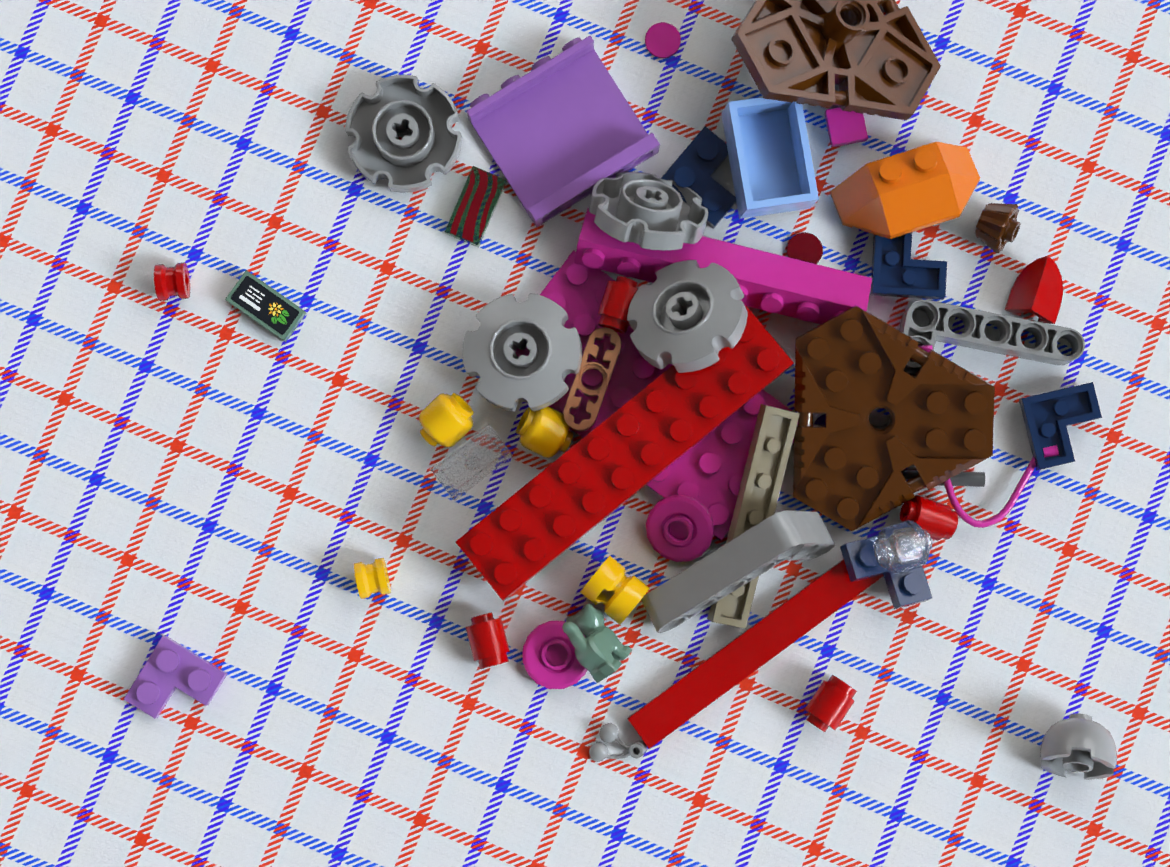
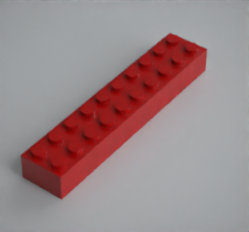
[456,306,794,601]

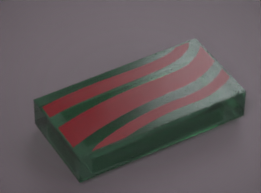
[445,166,507,248]

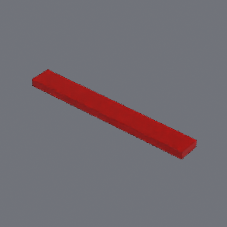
[627,559,884,749]

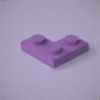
[124,635,228,718]

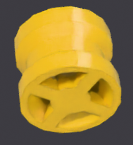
[354,558,391,599]

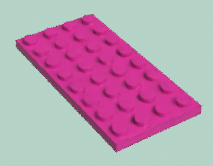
[515,250,798,541]

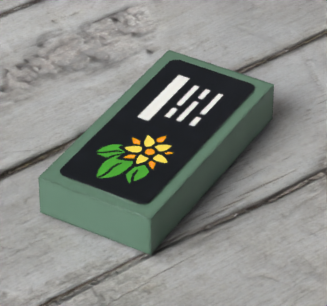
[225,270,307,342]

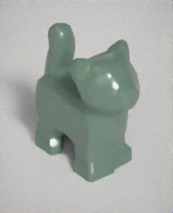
[562,604,632,683]

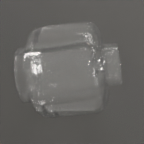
[873,521,932,574]

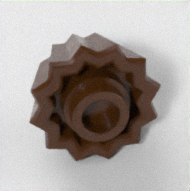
[975,203,1021,253]

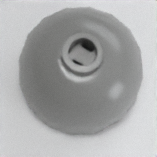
[1040,713,1117,780]

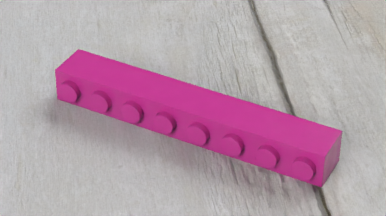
[574,208,872,324]

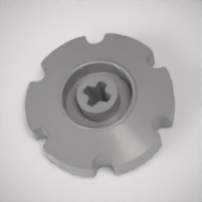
[345,75,462,193]
[589,172,708,250]
[627,260,748,373]
[462,293,582,412]

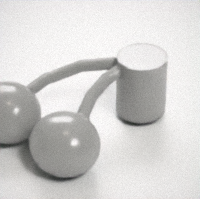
[589,723,647,762]

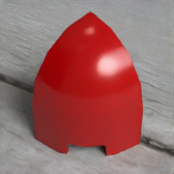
[1005,256,1063,324]

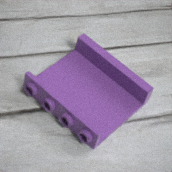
[466,36,660,228]

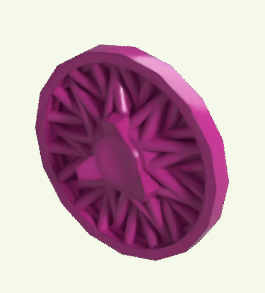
[646,495,714,562]
[523,621,587,689]

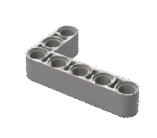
[899,300,1085,376]
[641,510,835,633]

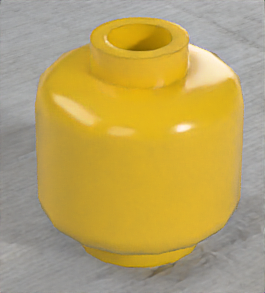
[419,393,474,447]
[516,406,573,458]

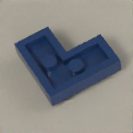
[661,126,736,229]
[870,232,947,300]
[1019,382,1102,471]
[840,529,932,609]

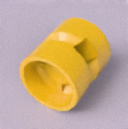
[580,556,650,625]

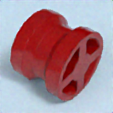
[154,262,190,301]

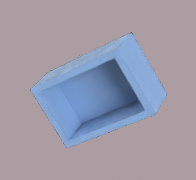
[721,97,819,219]

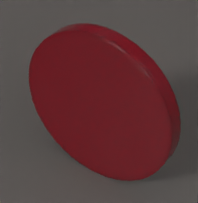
[786,232,823,264]

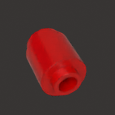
[597,276,638,334]
[900,495,958,541]
[465,612,510,669]
[804,675,857,732]

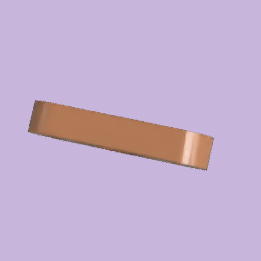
[563,327,621,432]

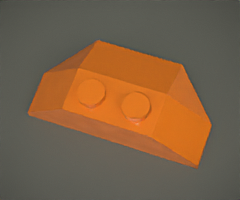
[830,142,980,239]

